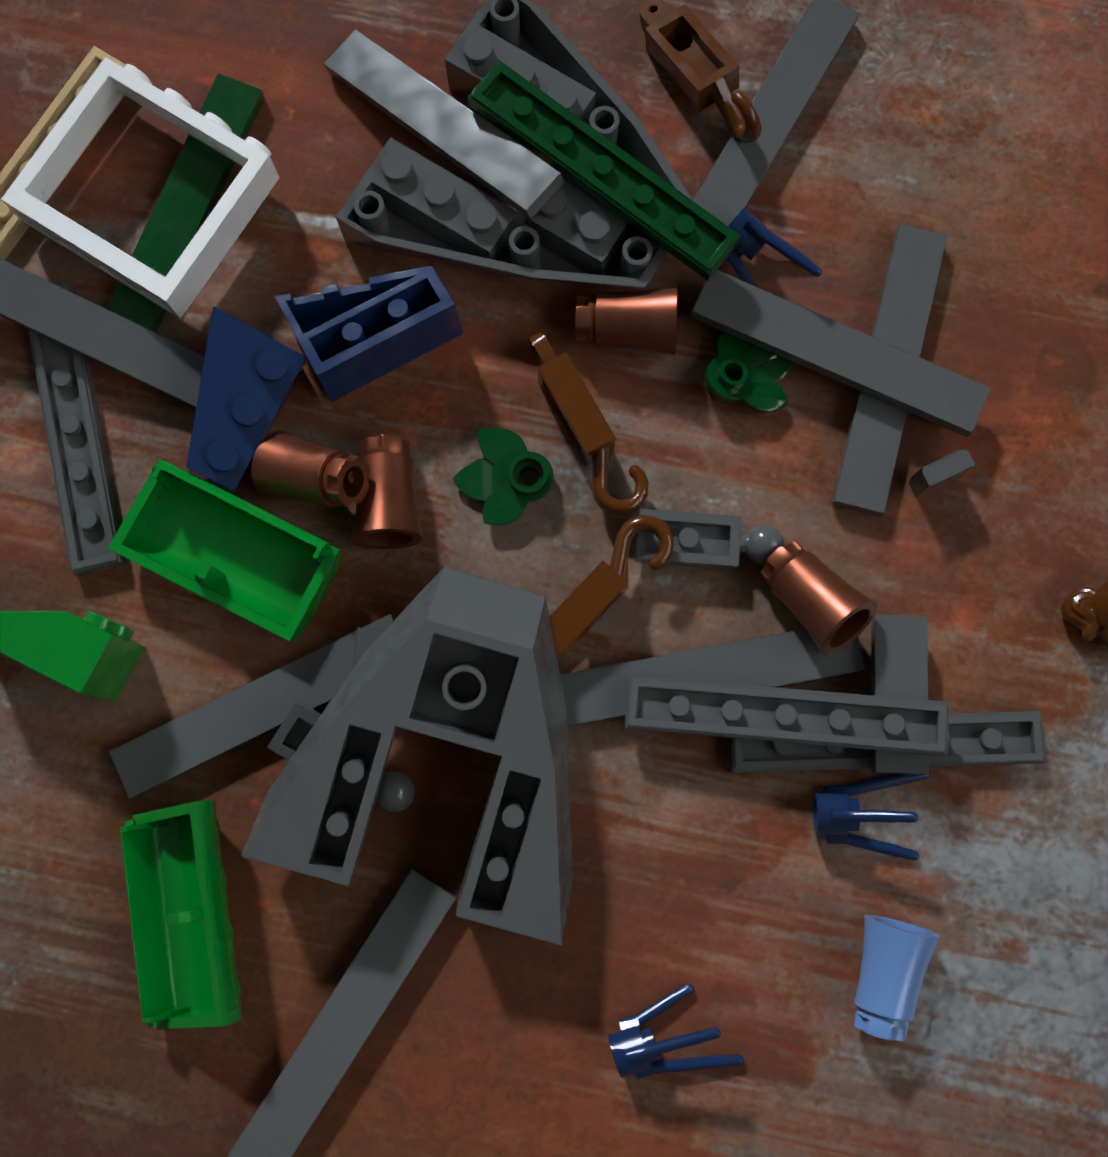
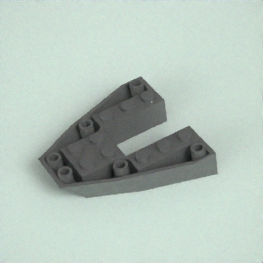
[336,0,694,288]
[241,566,573,946]

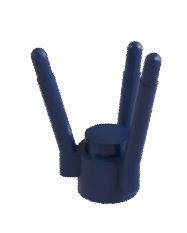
[726,207,822,288]
[813,771,930,861]
[608,983,744,1079]

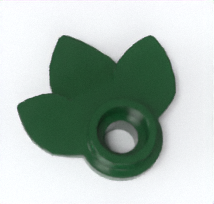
[705,332,793,413]
[453,427,554,526]

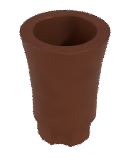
[575,285,678,356]
[251,431,369,507]
[351,434,423,549]
[760,541,878,656]

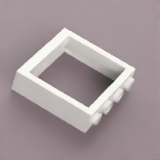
[1,57,280,319]

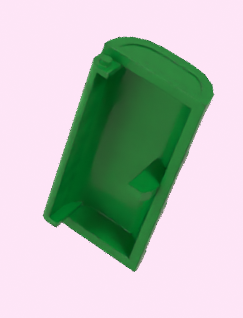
[108,459,341,642]
[119,800,243,1030]

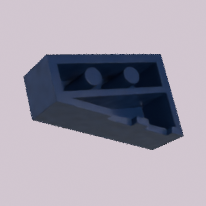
[275,265,463,402]
[186,306,307,495]

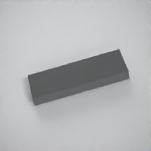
[871,615,929,774]

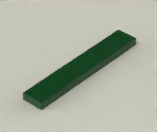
[468,60,741,281]
[106,73,265,333]

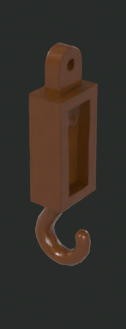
[639,0,762,143]
[528,332,649,516]
[550,515,674,661]

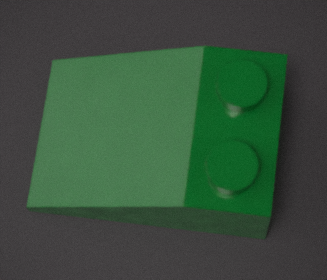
[0,610,146,702]

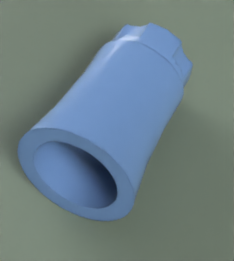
[853,915,940,1042]

